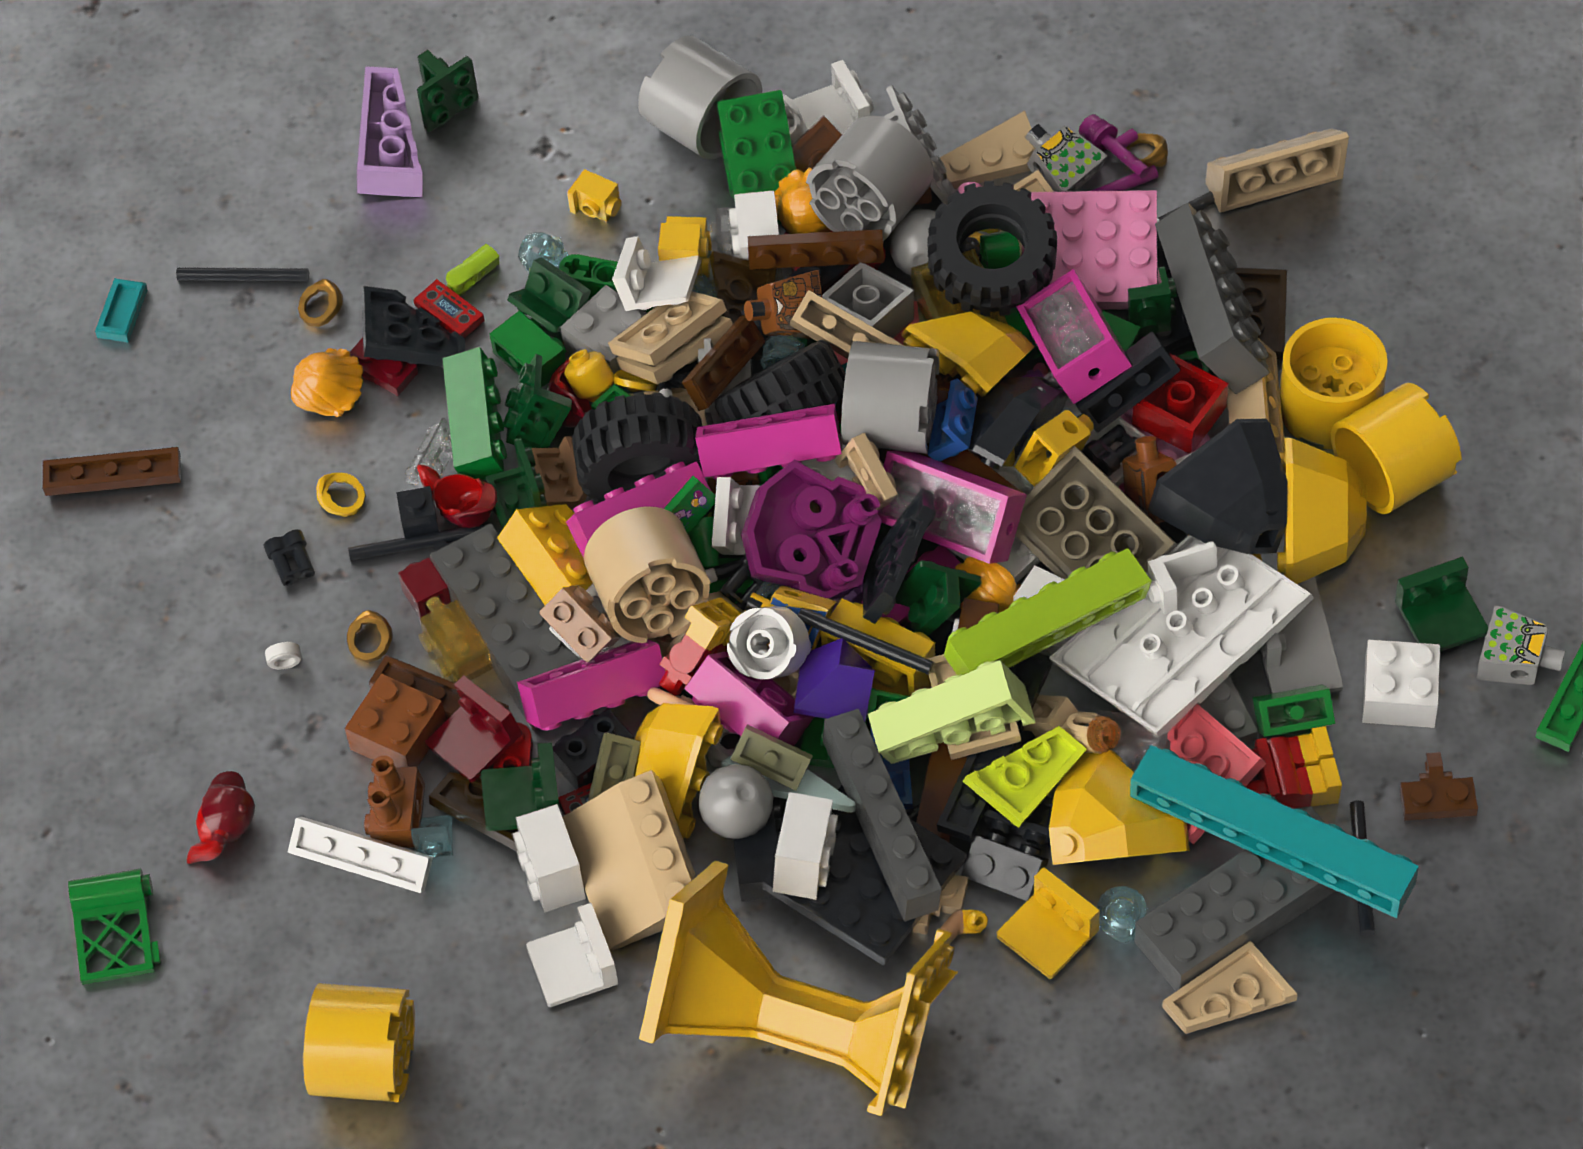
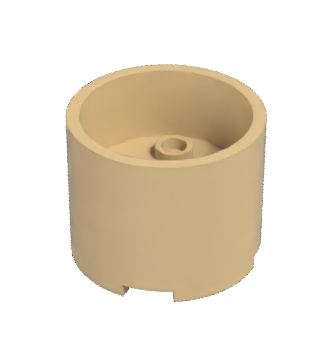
[584,507,711,643]

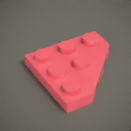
[1167,704,1266,845]

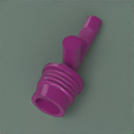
[1079,114,1150,178]

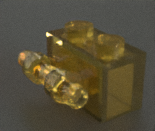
[418,597,493,683]

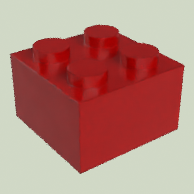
[1132,354,1229,454]

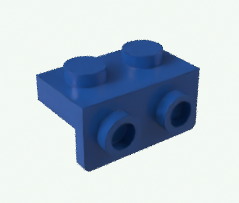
[928,378,978,461]

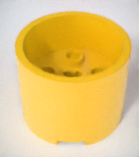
[1280,318,1388,449]
[1331,383,1462,514]
[303,983,415,1102]

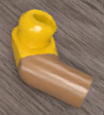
[934,910,988,943]

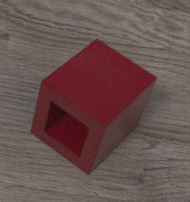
[398,557,452,621]

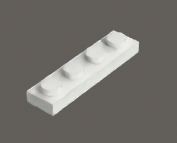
[288,816,433,893]

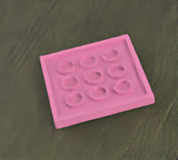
[1022,190,1157,310]

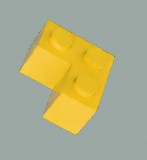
[658,216,714,291]

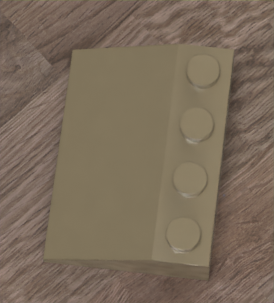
[1015,446,1178,579]

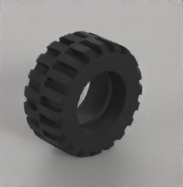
[927,181,1057,317]
[715,340,846,423]
[572,392,702,503]

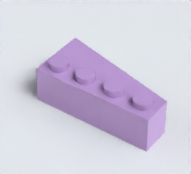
[357,66,423,197]

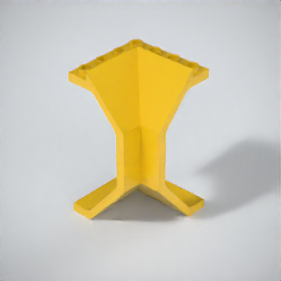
[639,860,958,1116]

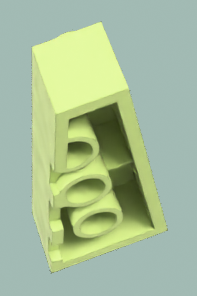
[868,660,1036,764]

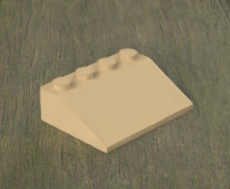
[562,770,696,952]

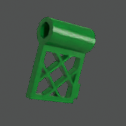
[68,868,161,985]

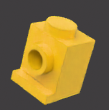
[567,169,621,222]

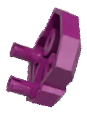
[741,459,882,599]

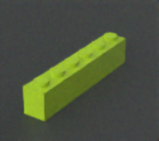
[944,548,1152,675]

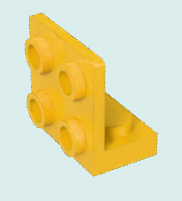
[997,867,1100,979]

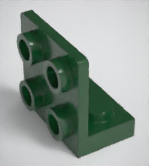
[503,354,572,448]
[1395,556,1489,652]
[481,742,559,831]

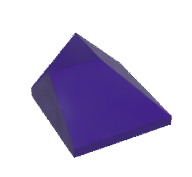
[793,638,875,722]

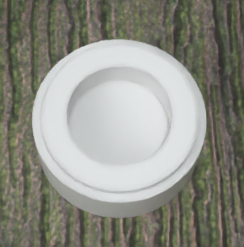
[265,642,302,670]

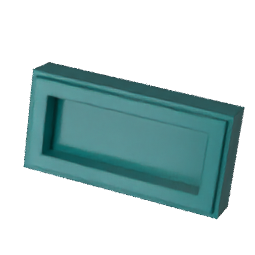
[95,278,148,343]

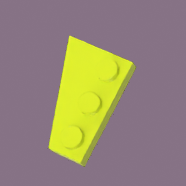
[963,726,1087,828]

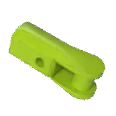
[446,244,500,296]

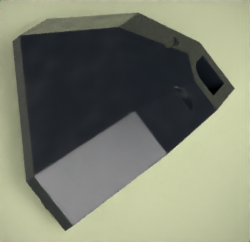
[968,377,1069,470]
[1148,418,1287,554]

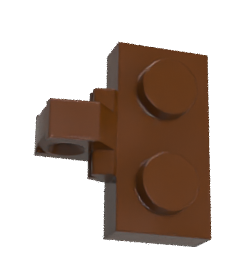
[1399,752,1478,821]

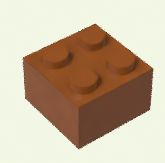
[344,674,446,768]

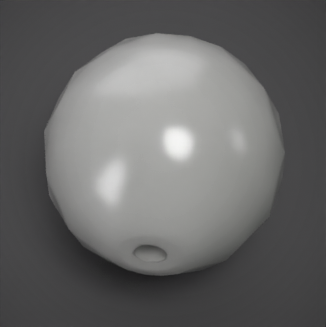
[889,210,935,277]
[699,764,773,839]

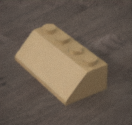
[1205,129,1349,213]

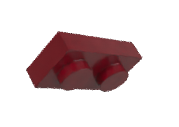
[350,337,418,396]

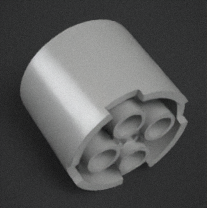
[638,35,762,160]
[806,116,933,241]
[841,341,940,454]

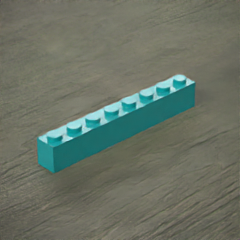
[1130,745,1419,918]

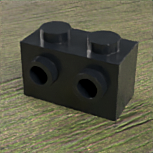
[553,709,634,789]

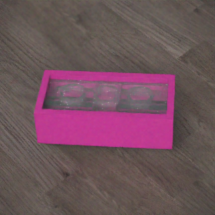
[1016,269,1132,404]
[877,450,1027,564]

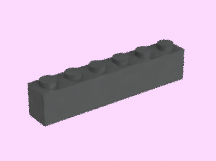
[823,709,942,922]

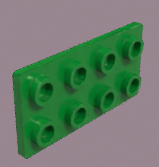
[717,90,796,224]

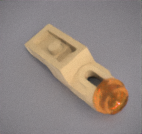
[1023,695,1120,754]

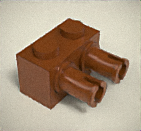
[364,755,425,848]

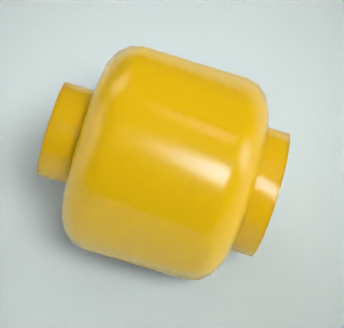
[564,349,614,402]

